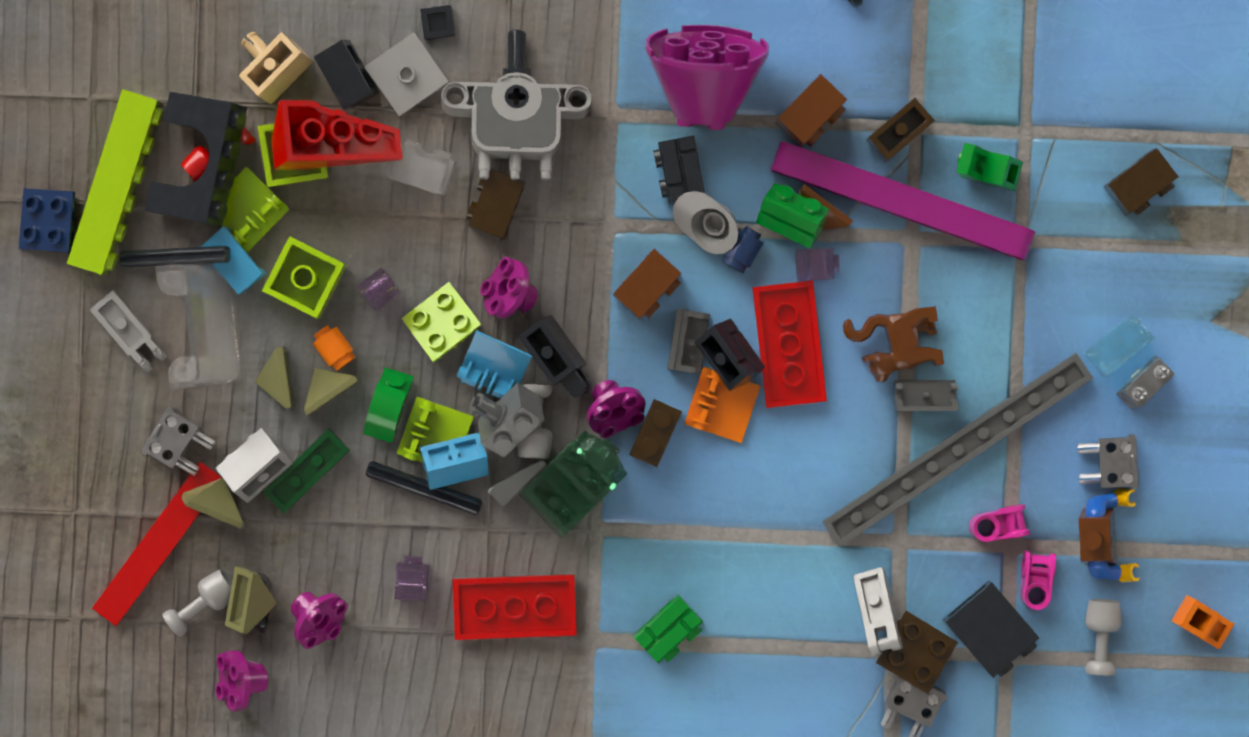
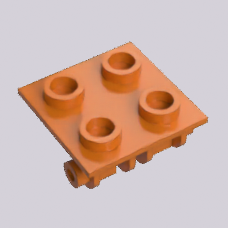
[684,367,761,443]

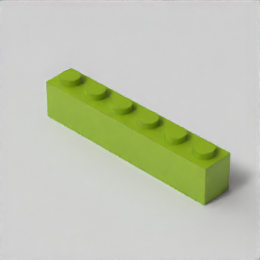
[67,89,164,276]

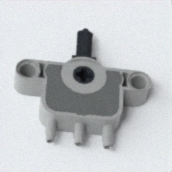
[441,30,592,181]

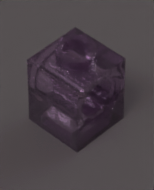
[795,248,840,281]
[357,268,402,311]
[394,556,429,601]

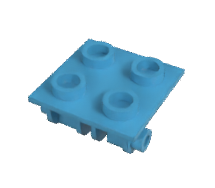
[456,330,532,398]

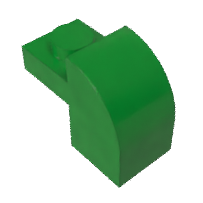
[957,143,1023,191]
[363,367,414,443]

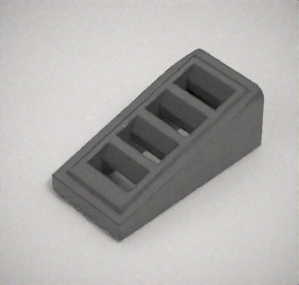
[487,459,548,507]

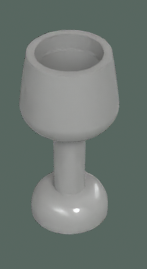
[517,384,553,459]
[162,569,232,637]
[1085,599,1122,676]

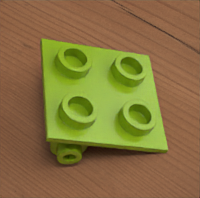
[222,167,290,252]
[401,282,482,362]
[396,396,474,463]

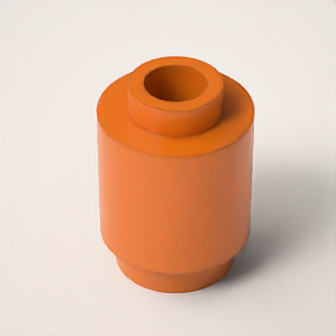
[312,325,356,372]

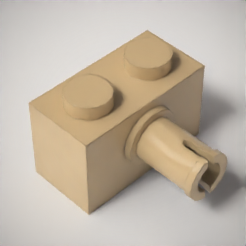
[239,32,314,104]

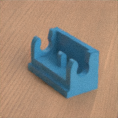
[201,226,267,295]
[420,433,489,490]

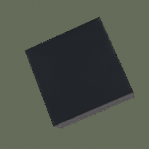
[420,5,455,40]

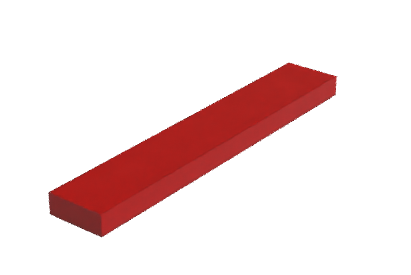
[92,461,223,626]

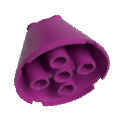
[645,25,769,130]

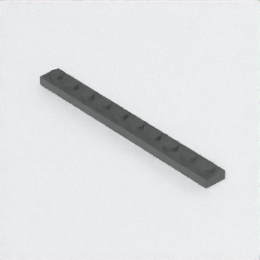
[822,353,1093,547]

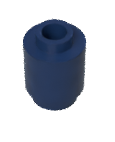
[723,226,764,274]

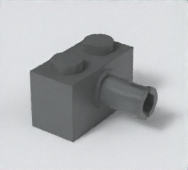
[470,383,544,457]

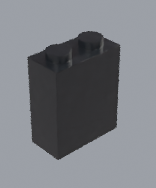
[942,580,1039,678]

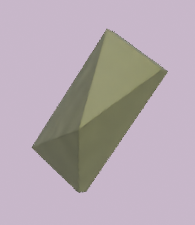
[255,347,295,408]
[304,368,360,415]
[181,478,243,529]
[225,566,277,633]

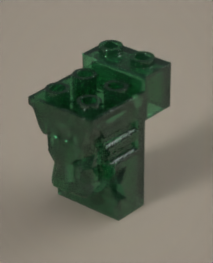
[519,430,627,538]

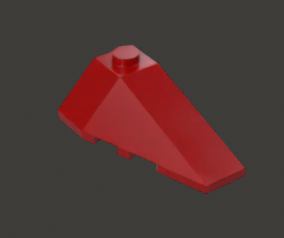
[271,100,403,170]

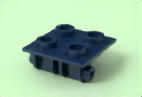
[19,188,78,253]

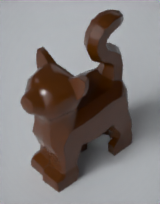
[843,306,944,382]

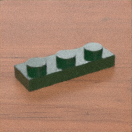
[263,428,350,514]

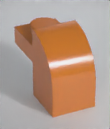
[1171,595,1235,650]

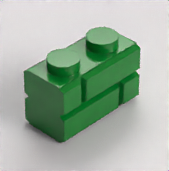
[756,183,830,249]
[633,594,703,664]

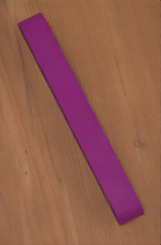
[770,141,1035,261]

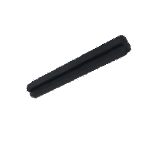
[119,246,231,267]
[366,461,482,515]

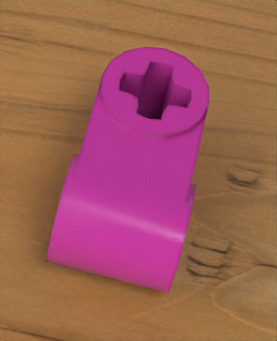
[969,504,1030,542]
[1020,550,1056,610]

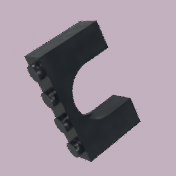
[145,91,247,227]

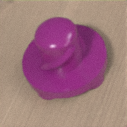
[480,257,538,319]
[587,380,646,439]
[291,592,348,649]
[215,650,269,712]

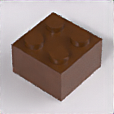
[775,74,847,148]
[613,249,682,320]

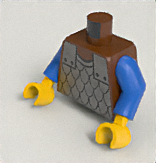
[1079,488,1140,583]

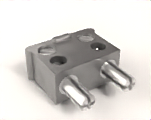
[1116,356,1175,410]
[142,407,215,476]
[1077,434,1139,489]
[880,676,947,737]

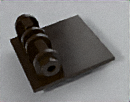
[876,611,958,695]

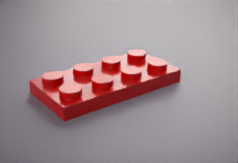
[752,280,827,408]
[452,574,577,640]

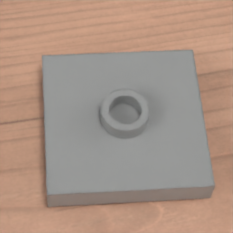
[365,32,450,117]

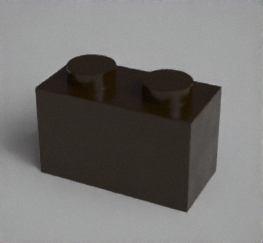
[866,98,935,163]
[1103,148,1179,216]
[466,169,526,240]
[629,399,682,467]

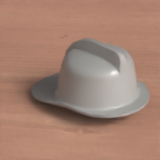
[673,191,739,254]

